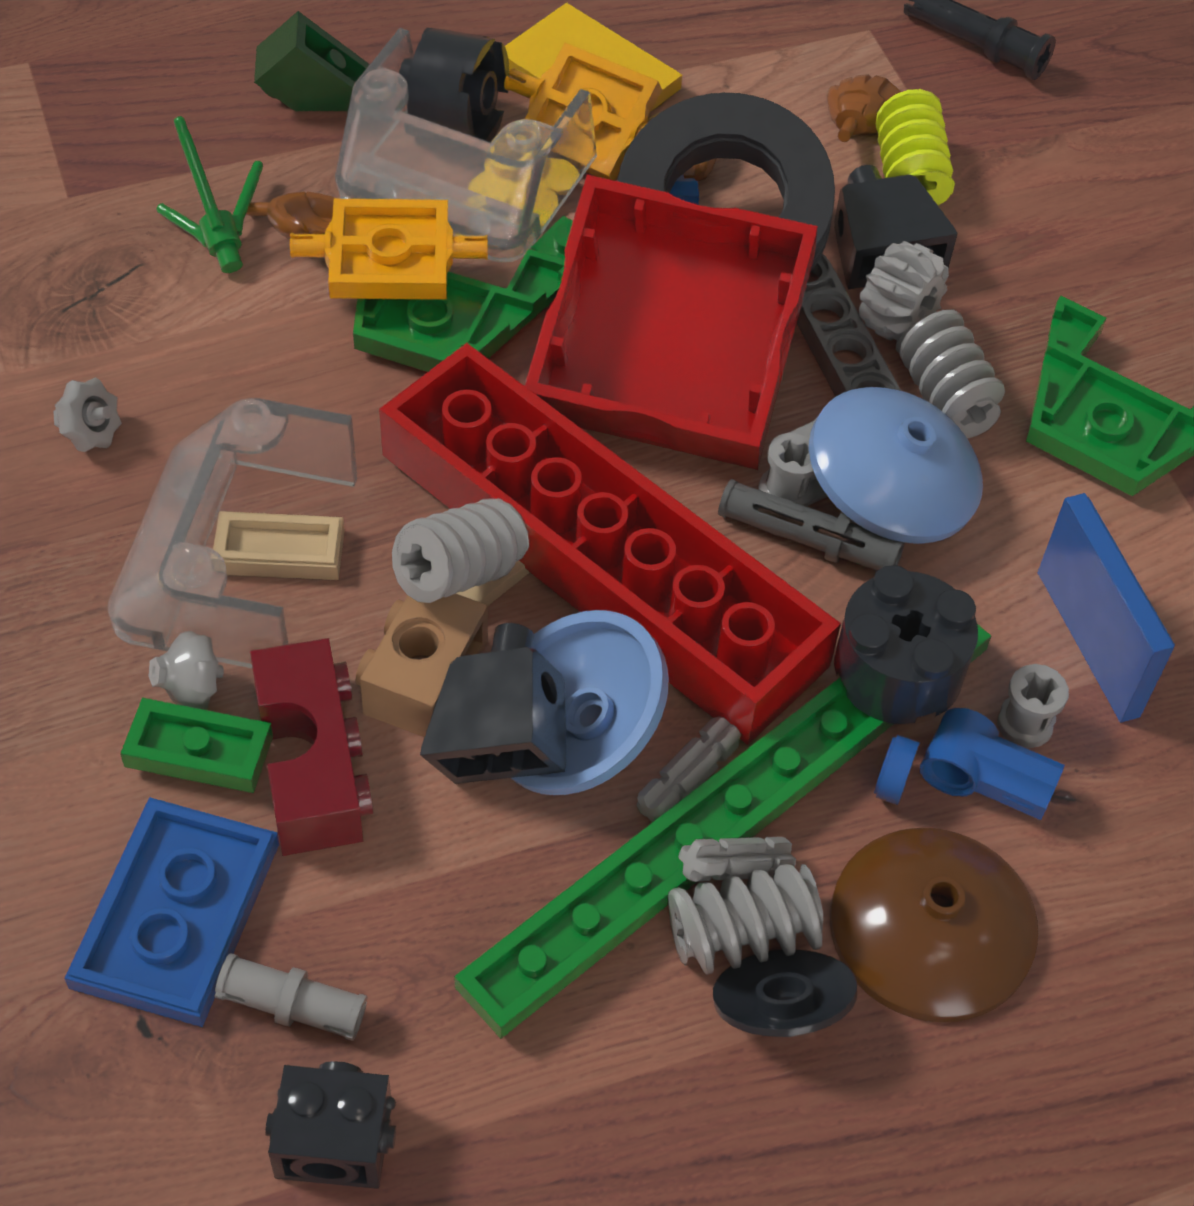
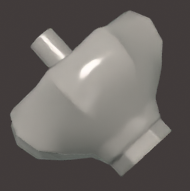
[53,377,122,452]
[148,631,224,710]

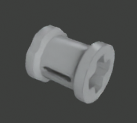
[997,664,1069,748]

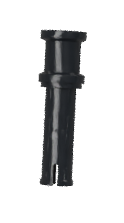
[904,0,1056,80]

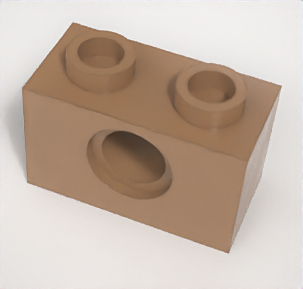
[355,593,488,737]

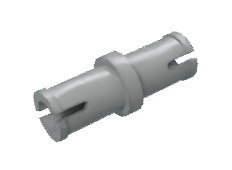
[215,953,368,1041]

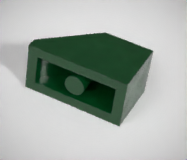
[254,11,378,111]

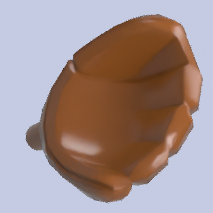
[827,74,901,142]
[246,192,335,239]

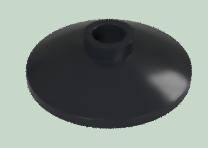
[713,950,857,1037]

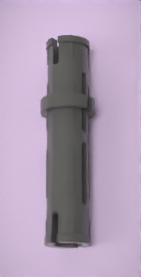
[718,479,905,571]

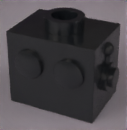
[265,1061,396,1189]

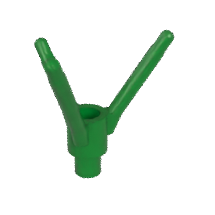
[156,116,263,273]

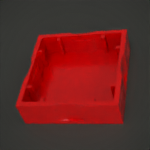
[525,174,818,470]

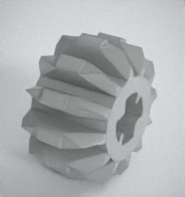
[859,241,949,341]

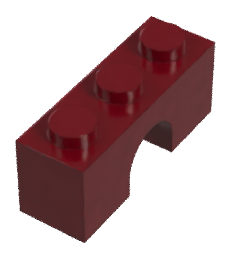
[250,638,373,856]

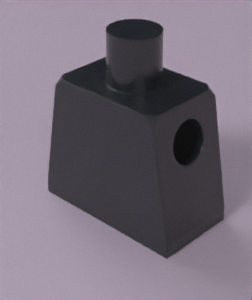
[834,165,958,290]
[420,623,566,784]

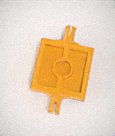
[504,43,662,181]
[290,198,488,300]

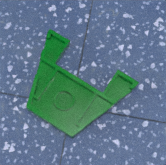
[353,248,565,372]
[1026,296,1194,496]

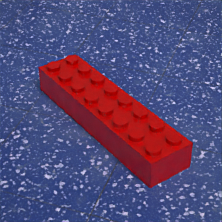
[379,343,841,745]

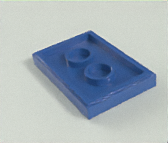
[1037,493,1175,723]
[64,797,280,1027]

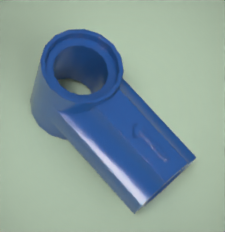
[920,708,1065,820]

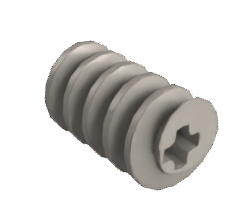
[896,310,1005,439]
[392,499,529,603]
[668,864,823,975]

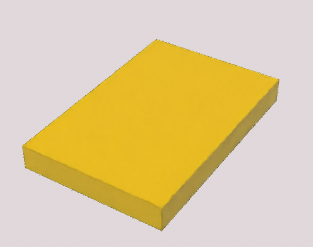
[505,3,683,111]

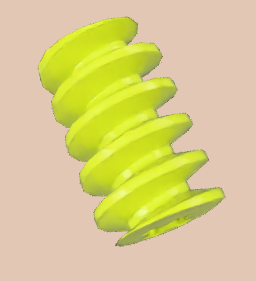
[875,89,955,206]

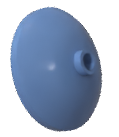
[809,387,983,544]
[511,610,669,795]

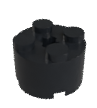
[398,27,509,147]
[834,565,978,725]

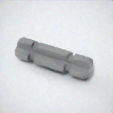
[636,716,741,822]
[679,837,796,882]

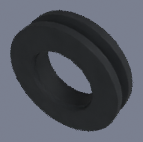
[618,92,835,272]

